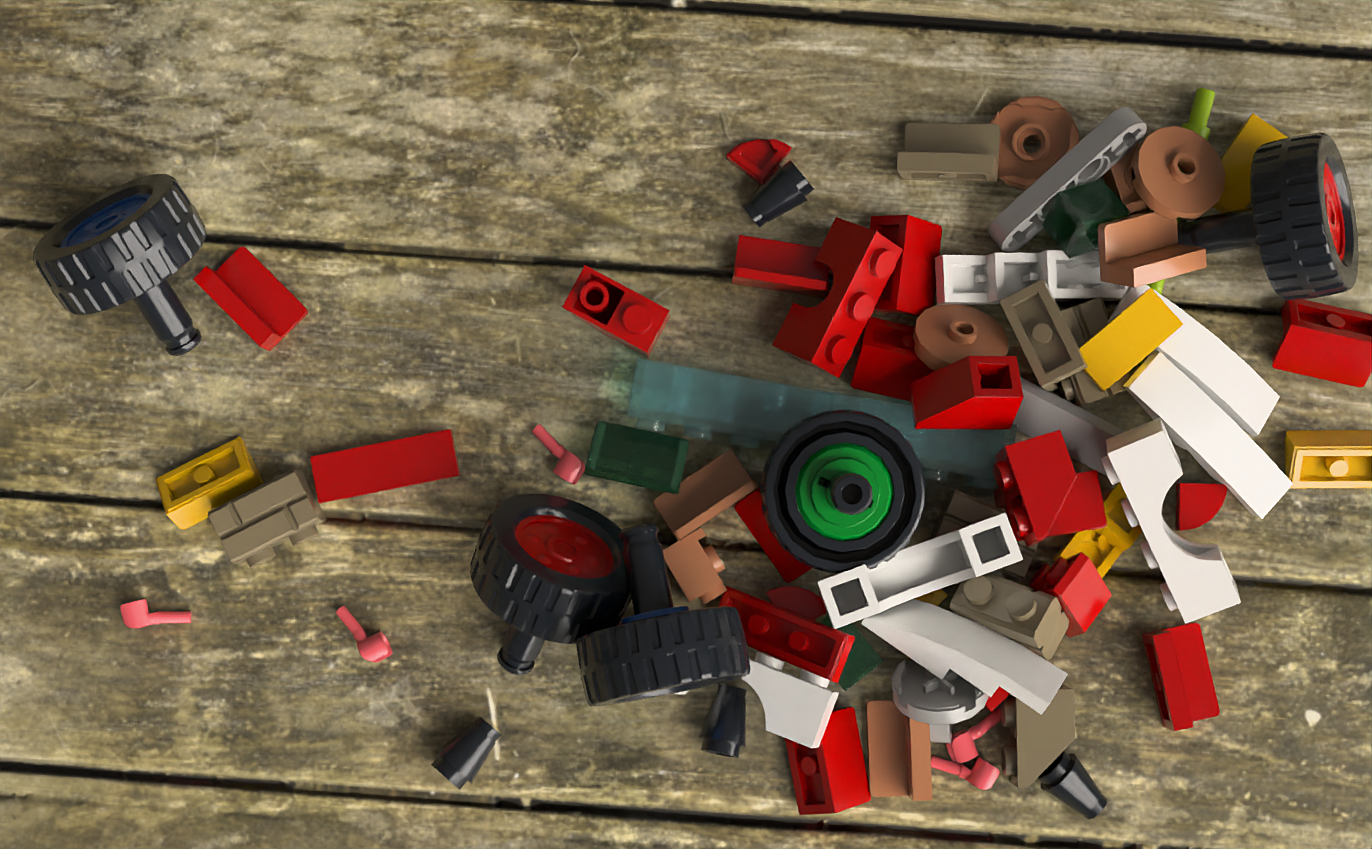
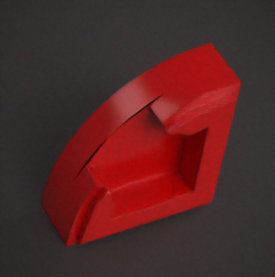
[726,139,792,185]
[1175,483,1227,531]
[765,586,827,620]

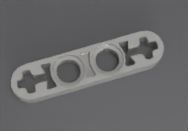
[988,107,1147,253]

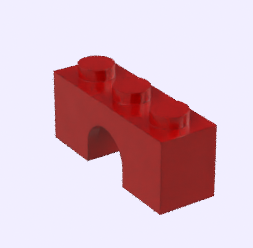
[772,217,903,378]

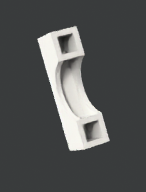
[1101,417,1241,624]
[816,513,1023,629]
[674,652,839,748]

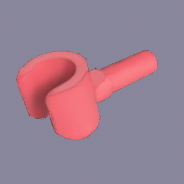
[532,424,585,485]
[120,599,191,628]
[335,606,393,663]
[946,708,1001,763]
[931,755,1000,790]

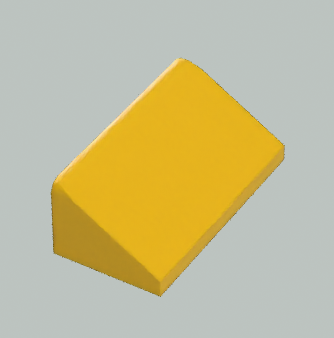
[1285,430,1372,488]
[155,436,264,530]

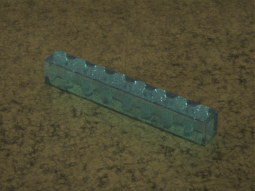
[627,358,1018,490]

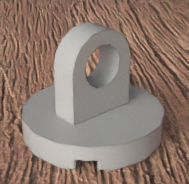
[891,659,989,743]

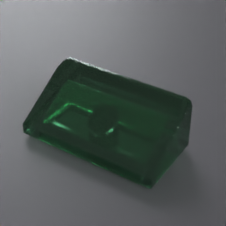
[584,421,689,494]

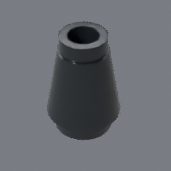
[742,160,814,227]
[699,684,747,758]
[431,716,501,790]
[1038,751,1107,819]

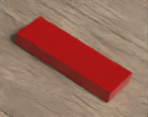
[310,429,461,504]
[718,586,855,683]

